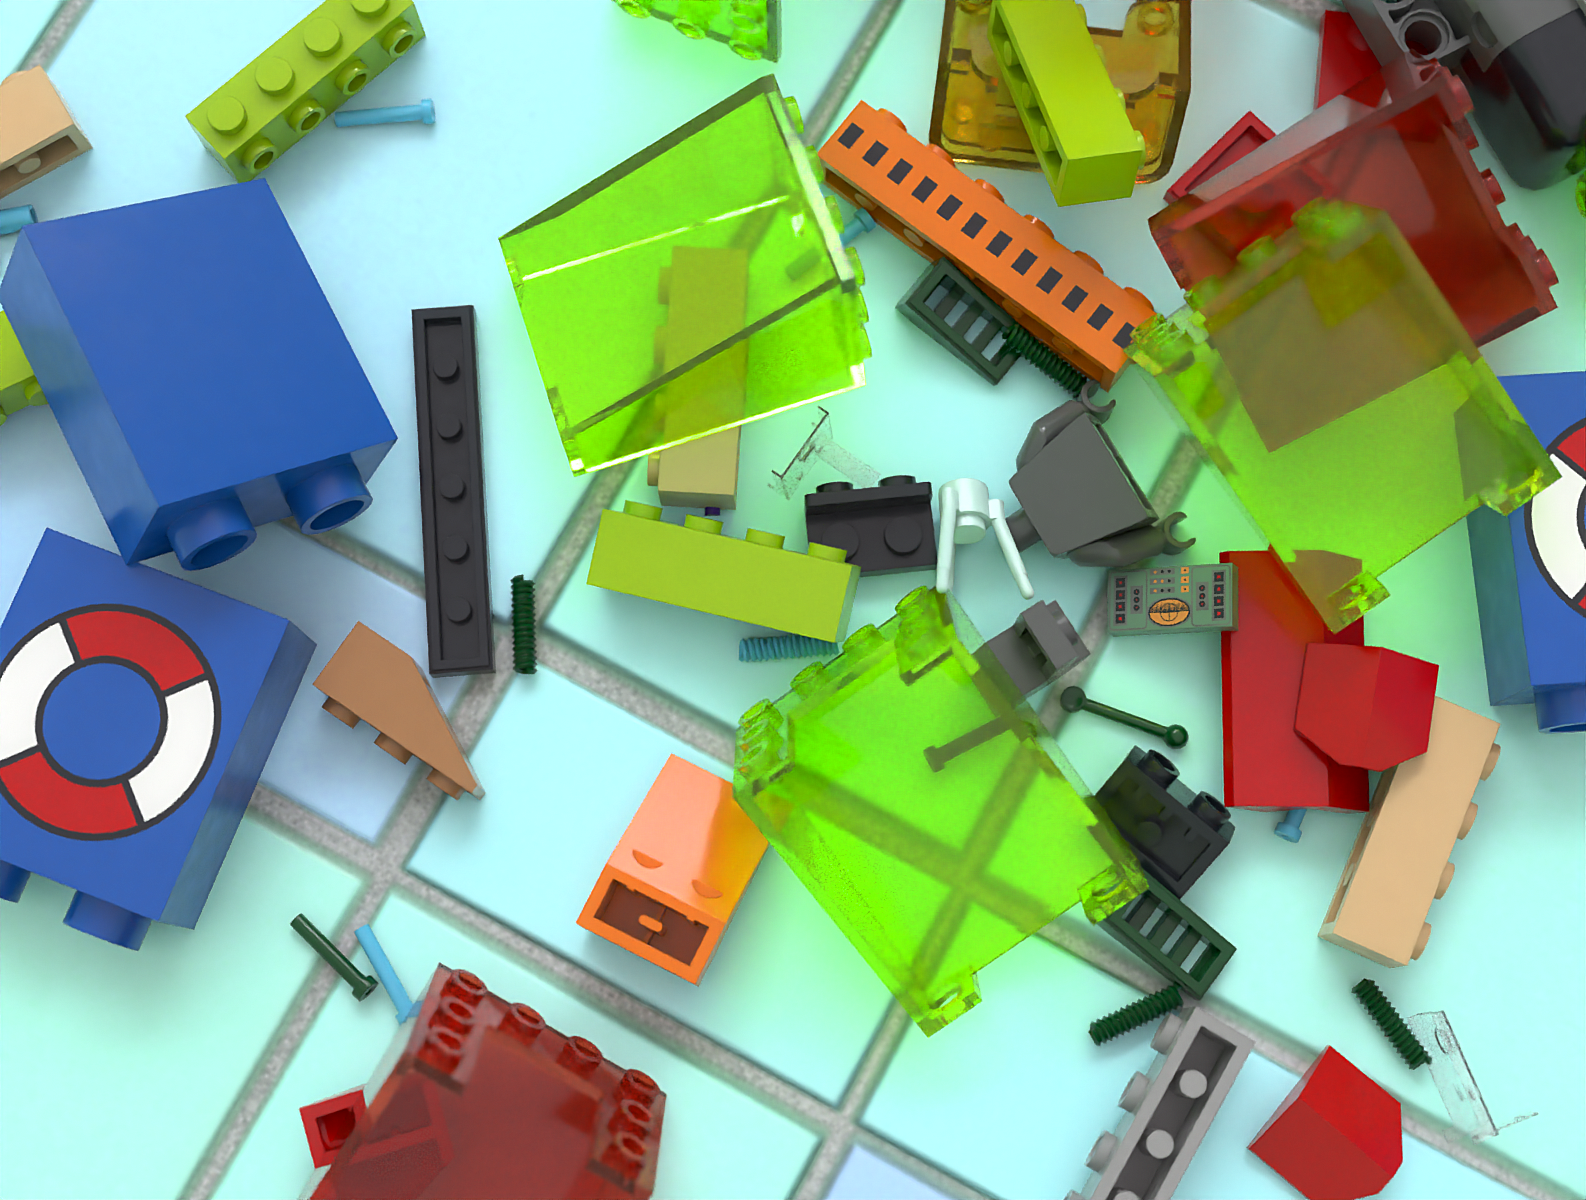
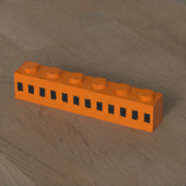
[816,100,1161,393]

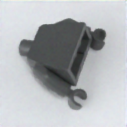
[1005,380,1196,567]

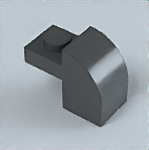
[962,600,1091,717]

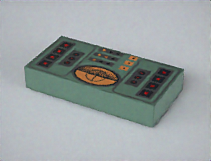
[1107,563,1238,637]

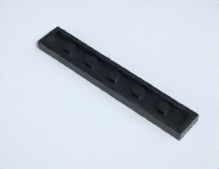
[411,305,496,678]

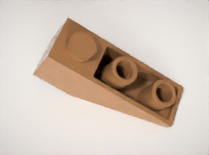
[312,621,486,801]

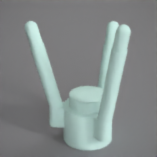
[936,478,1034,612]

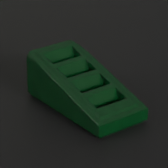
[895,256,1035,386]
[1087,866,1237,1001]

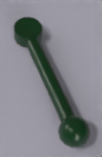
[1060,686,1189,749]

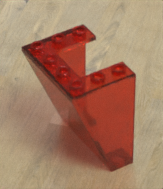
[1147,48,1559,454]
[297,962,667,1200]

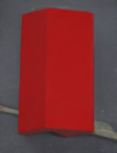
[1219,550,1370,814]

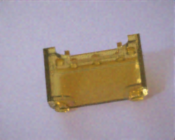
[929,0,1191,184]

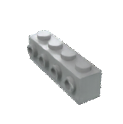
[1064,1007,1256,1200]

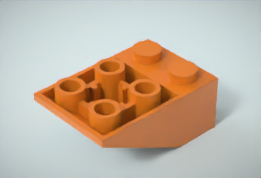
[576,753,787,987]

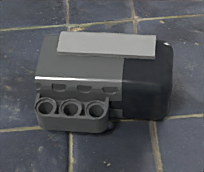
[1341,0,1586,191]

